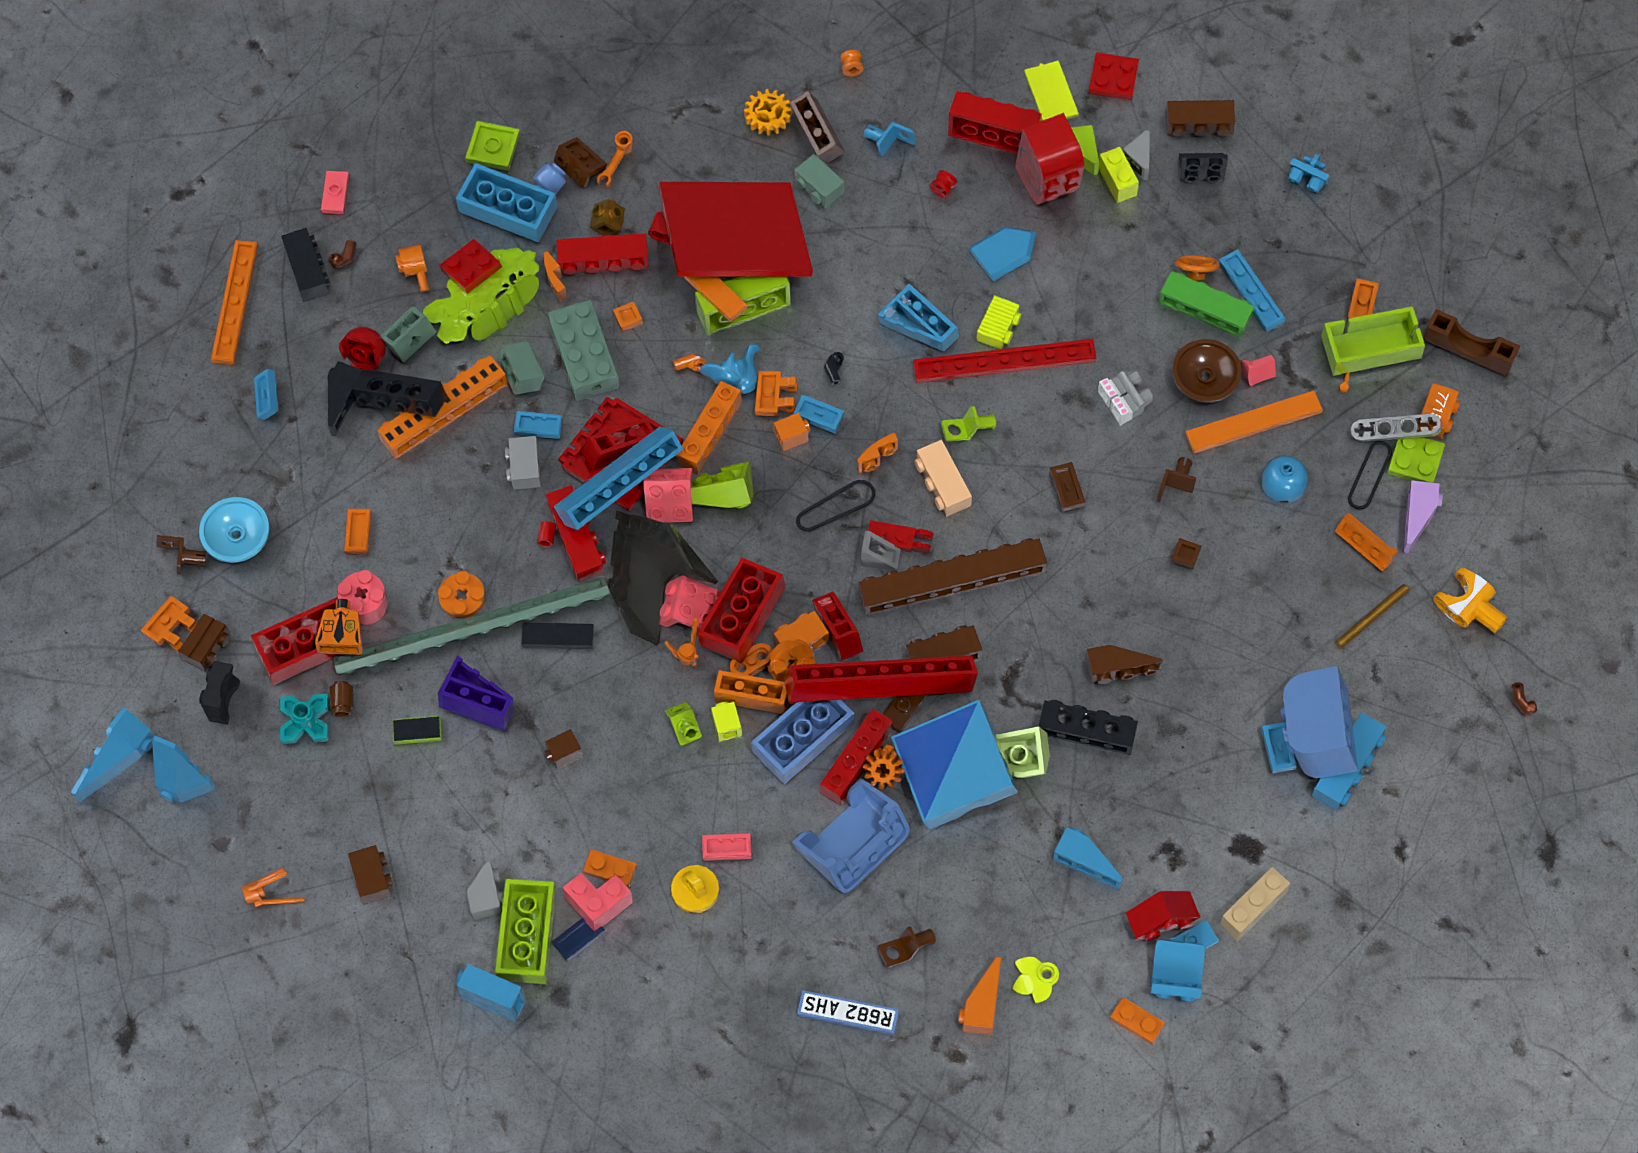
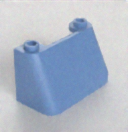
[792,778,910,893]

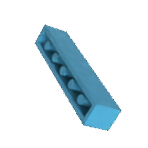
[554,427,683,530]

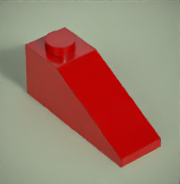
[581,417,654,470]
[812,591,864,660]

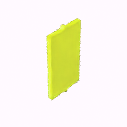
[1024,61,1079,121]

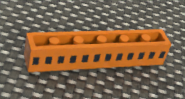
[377,355,508,459]

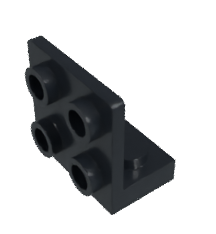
[1178,153,1228,182]

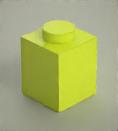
[711,702,742,742]

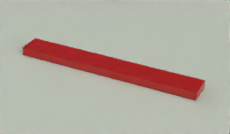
[913,339,1097,383]

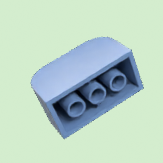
[1281,666,1358,778]

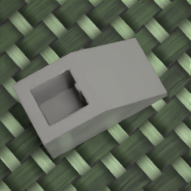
[467,862,504,921]

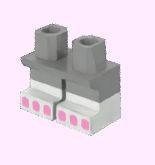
[1098,370,1153,426]

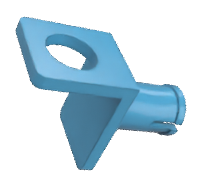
[864,122,916,157]

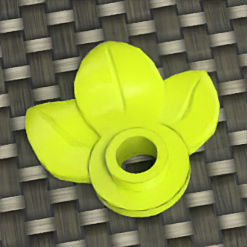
[1013,957,1059,1003]

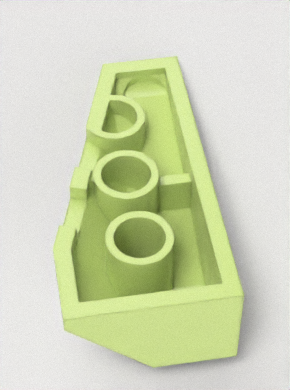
[996,727,1050,778]

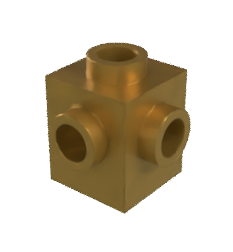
[589,199,625,236]

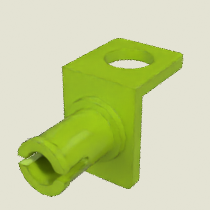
[941,406,996,442]
[665,702,702,745]

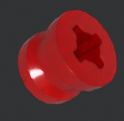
[929,170,957,198]

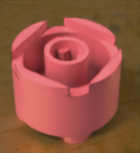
[338,570,388,625]

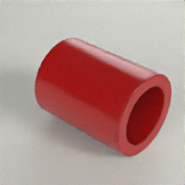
[537,521,556,547]

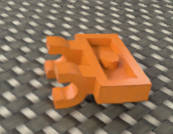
[755,371,798,416]
[140,596,196,652]

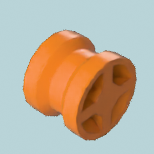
[840,50,864,77]

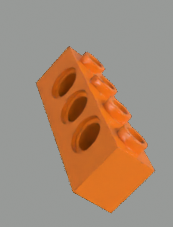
[677,381,742,475]

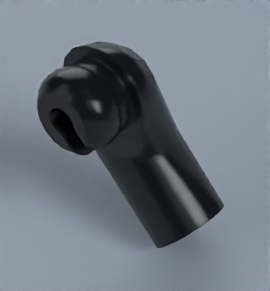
[824,352,844,386]

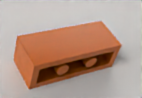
[714,670,788,715]

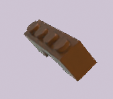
[1423,309,1520,376]

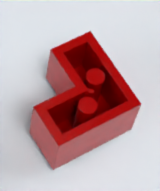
[1126,891,1200,941]

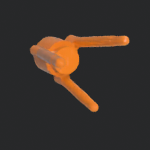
[665,618,699,667]
[242,868,305,907]

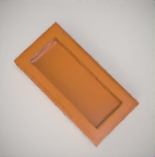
[344,509,372,555]

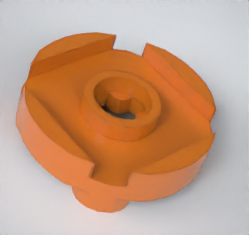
[438,571,485,618]
[768,639,816,682]

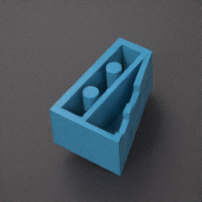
[877,284,960,352]

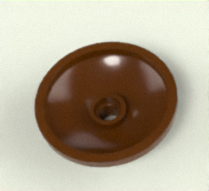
[1172,339,1242,403]

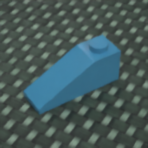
[1053,827,1123,890]

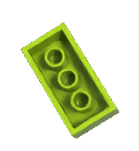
[695,277,791,336]
[495,879,557,984]

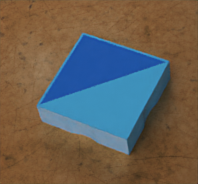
[891,700,1018,829]

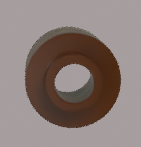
[329,681,354,717]

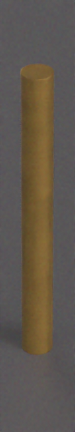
[1335,584,1409,649]

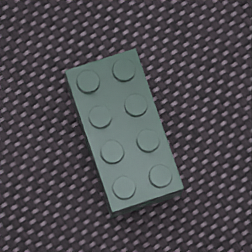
[547,299,619,402]

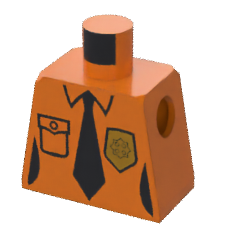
[315,599,363,655]

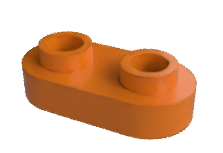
[730,643,772,676]

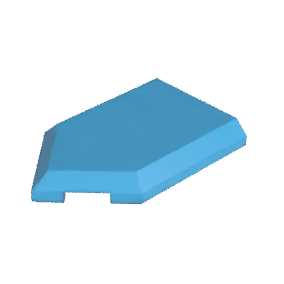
[968,226,1036,282]

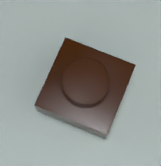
[1171,538,1202,569]

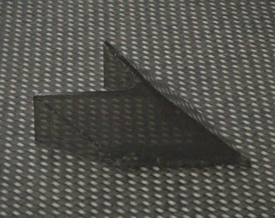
[608,510,718,646]

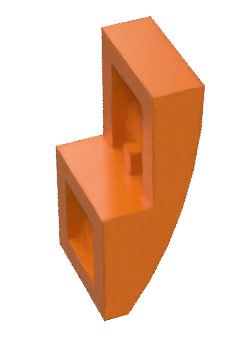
[544,251,567,302]

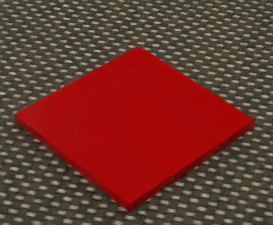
[658,181,813,277]

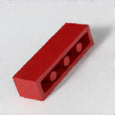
[556,233,649,275]
[545,485,607,583]

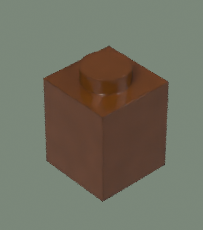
[544,729,583,769]

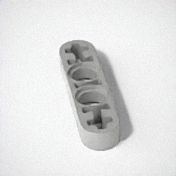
[1351,414,1443,442]

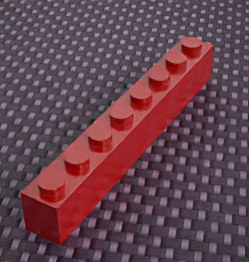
[785,655,978,702]

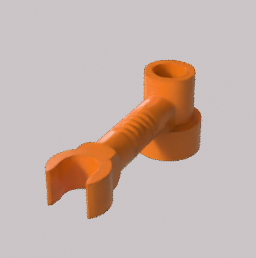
[597,131,633,189]

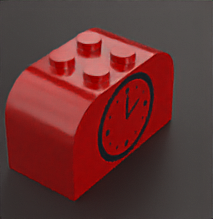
[1015,113,1084,205]

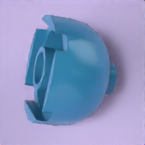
[1261,455,1308,503]

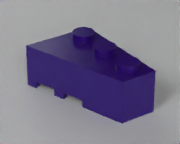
[438,655,514,731]

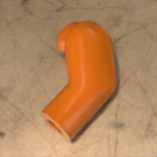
[672,354,706,372]

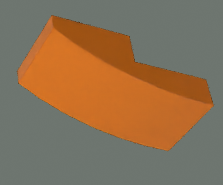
[857,432,898,473]

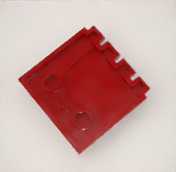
[558,397,684,512]

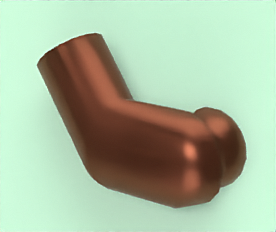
[329,240,357,268]
[1512,682,1537,715]

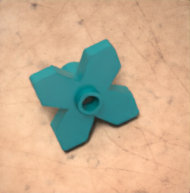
[280,694,329,744]

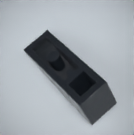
[327,361,363,437]

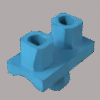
[1288,153,1330,193]

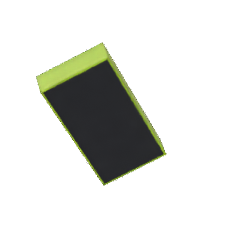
[393,716,442,745]

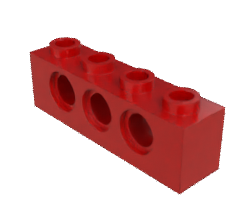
[820,708,893,806]

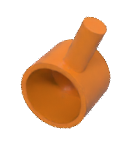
[395,244,429,293]

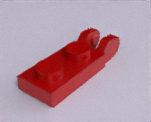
[868,520,934,553]

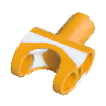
[1433,568,1508,633]

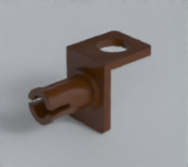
[1157,457,1196,502]
[156,535,207,575]
[877,926,936,968]

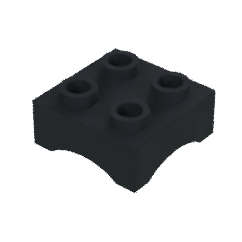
[199,661,240,725]

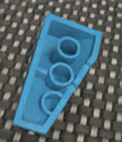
[71,707,154,803]
[152,736,215,802]

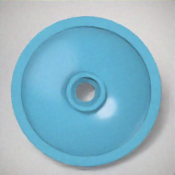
[199,497,270,563]

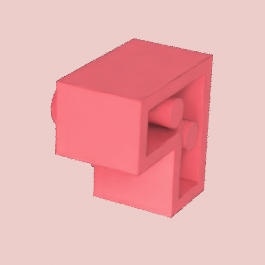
[562,873,633,932]

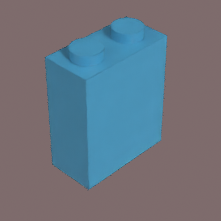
[456,964,526,1022]

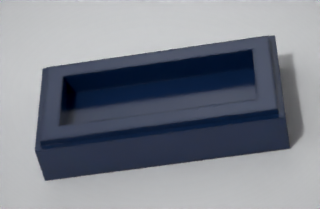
[552,918,605,962]

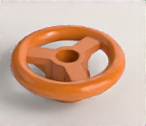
[1175,255,1220,280]

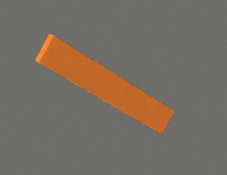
[211,240,258,365]
[1185,390,1323,454]

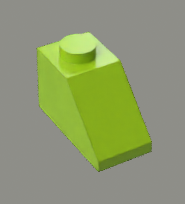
[1071,125,1099,175]

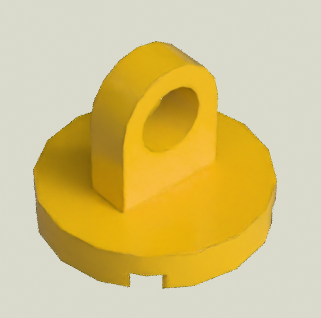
[671,865,719,913]

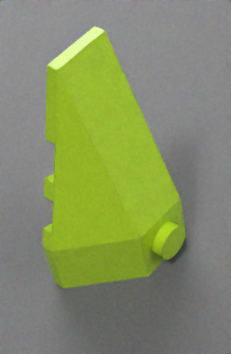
[691,461,754,508]

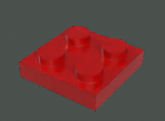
[1089,52,1139,100]
[439,239,502,294]

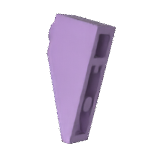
[1403,481,1443,554]

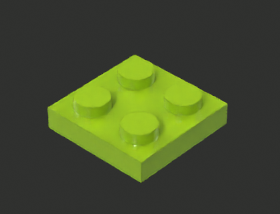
[465,121,520,171]
[1387,431,1445,483]

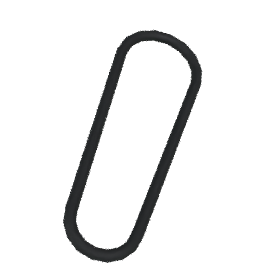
[796,480,875,531]

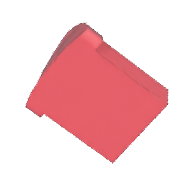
[1240,355,1276,386]

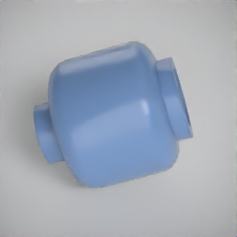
[533,163,566,194]

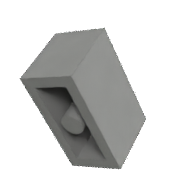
[505,436,541,490]

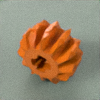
[863,748,905,790]

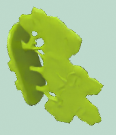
[423,248,539,344]

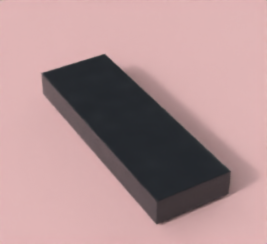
[522,622,594,649]

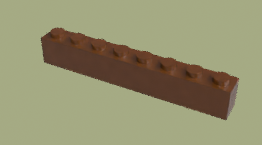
[858,538,1047,616]

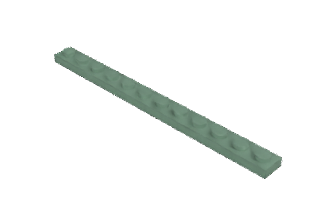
[333,578,610,674]

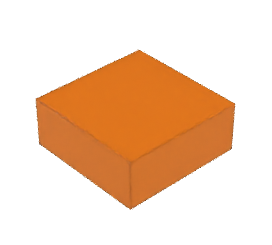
[613,301,643,332]

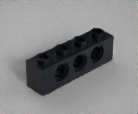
[351,369,448,417]
[1038,700,1138,755]

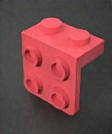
[659,575,721,631]

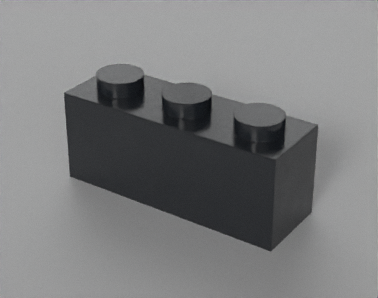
[281,228,330,302]

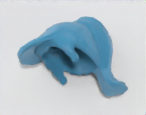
[699,344,760,394]

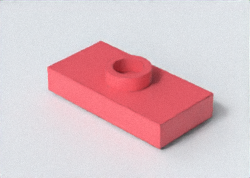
[321,171,349,214]
[702,833,751,861]

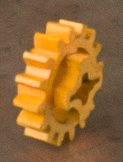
[744,89,792,136]

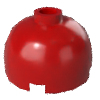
[339,326,386,370]

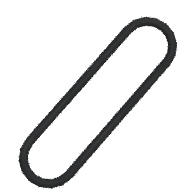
[1348,441,1392,509]

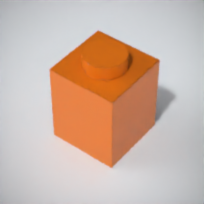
[774,412,811,451]

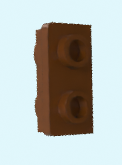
[554,137,607,188]

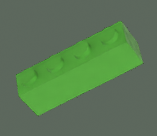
[1159,271,1255,338]

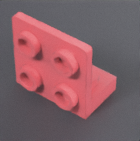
[644,468,693,523]

